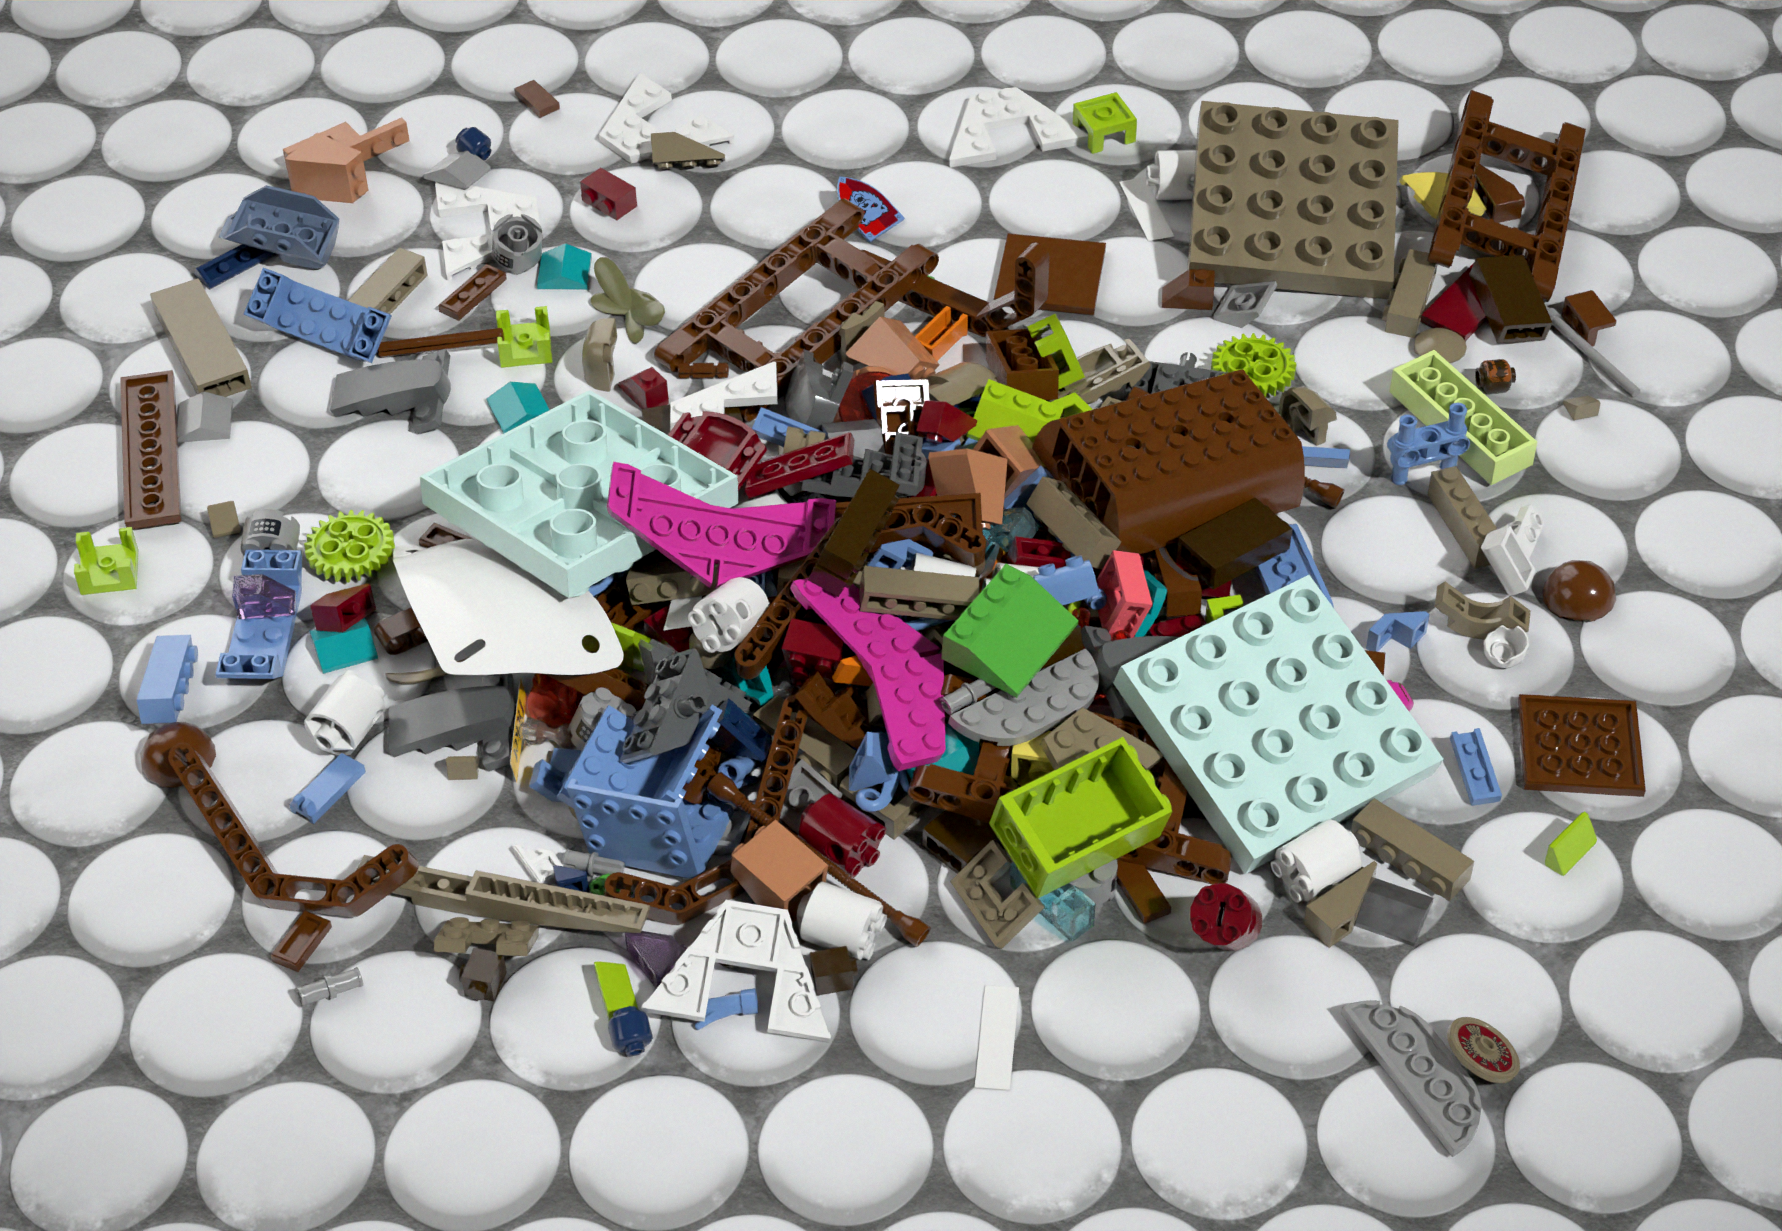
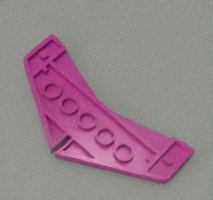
[607,461,836,589]
[790,578,946,771]

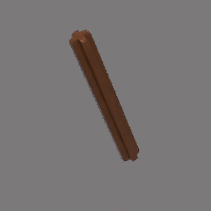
[377,328,505,357]

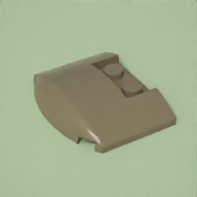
[1049,339,1151,414]
[922,362,998,405]

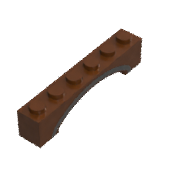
[1145,547,1202,617]

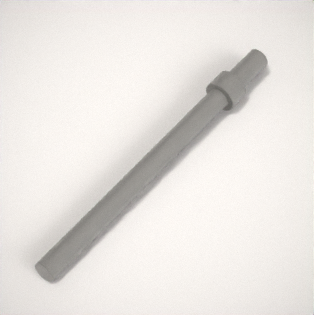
[1545,305,1640,397]

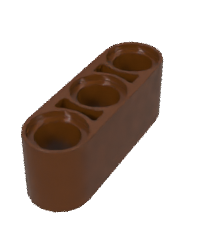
[374,607,428,655]

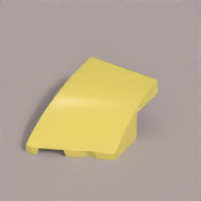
[1399,172,1487,219]

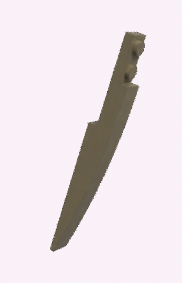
[357,855,650,933]

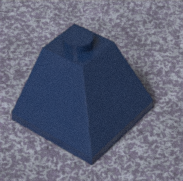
[707,698,771,762]

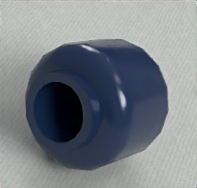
[455,127,492,161]
[608,1006,653,1057]

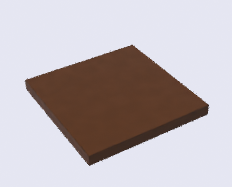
[994,233,1106,315]
[1518,694,1646,797]

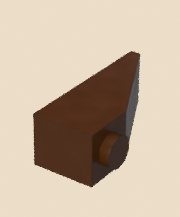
[1474,164,1525,223]

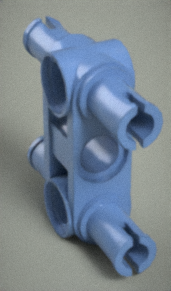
[1387,403,1470,485]

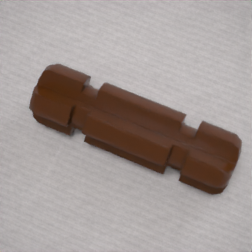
[678,363,729,378]

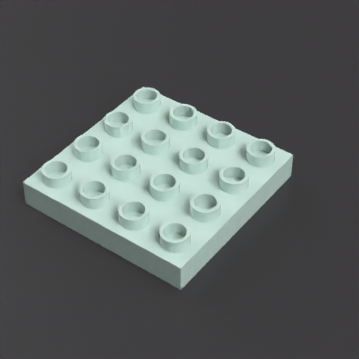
[420,390,738,598]
[1113,575,1444,874]

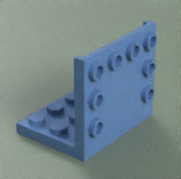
[556,704,722,809]
[566,779,734,879]

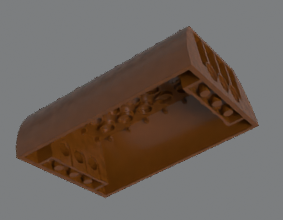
[1032,369,1305,554]

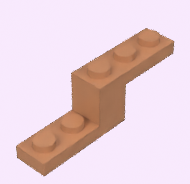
[283,117,410,168]

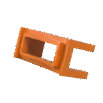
[915,306,968,361]

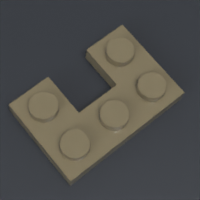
[950,840,1045,949]
[434,917,539,956]

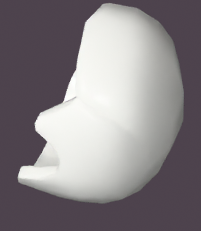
[1483,625,1529,668]

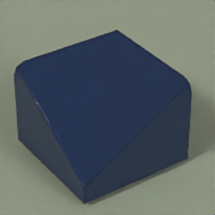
[553,865,589,893]

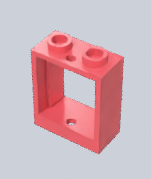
[1096,550,1152,640]

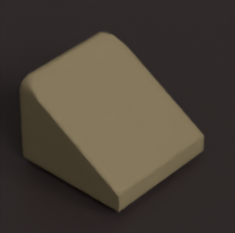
[1563,395,1601,421]
[207,501,241,538]

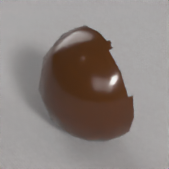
[1542,560,1616,622]
[140,722,216,788]

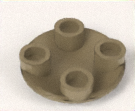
[1414,328,1467,363]

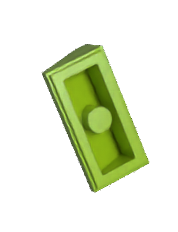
[1545,811,1597,876]
[594,961,639,1021]

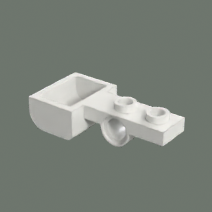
[1481,504,1543,595]

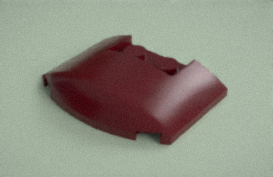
[668,411,767,491]

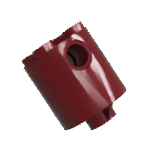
[798,793,887,878]
[1190,883,1262,951]

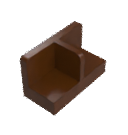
[1561,290,1617,346]

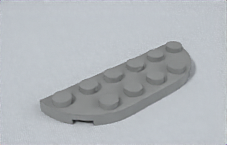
[948,649,1099,746]
[1341,1000,1481,1157]

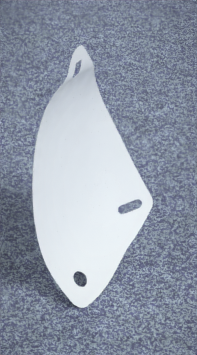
[393,539,623,675]

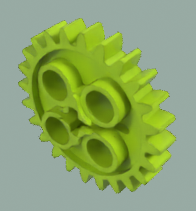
[1211,333,1296,397]
[304,510,395,582]

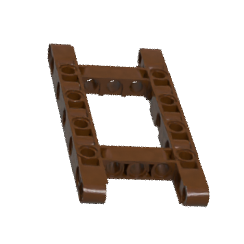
[1427,90,1586,302]
[654,198,939,422]
[908,674,1232,884]

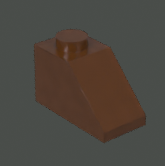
[1162,269,1215,310]

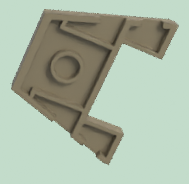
[1040,707,1164,770]

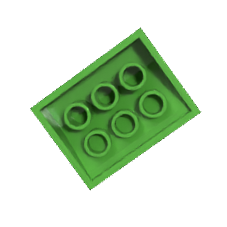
[941,564,1078,698]

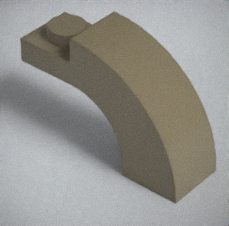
[1435,581,1531,640]

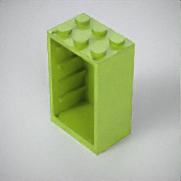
[989,737,1172,899]

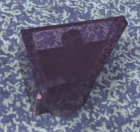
[232,574,296,619]
[624,931,687,989]

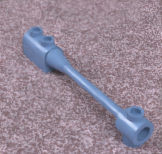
[905,555,1100,631]

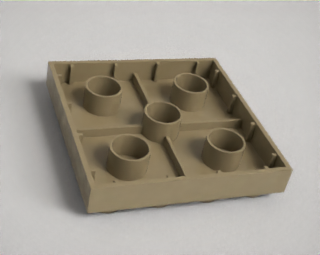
[1187,101,1399,299]

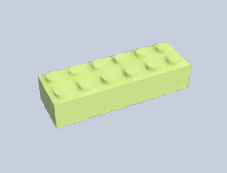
[1390,350,1537,485]

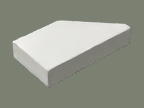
[513,844,564,885]

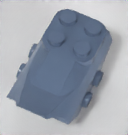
[219,185,340,269]

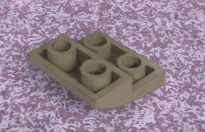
[839,301,885,366]

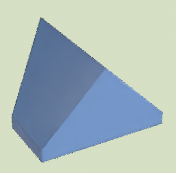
[849,732,892,791]

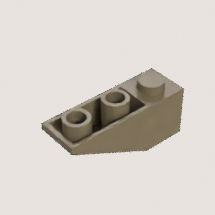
[651,132,725,169]
[1304,861,1377,948]

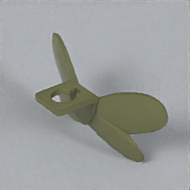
[591,257,665,343]

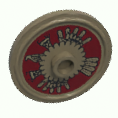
[1447,1017,1520,1083]

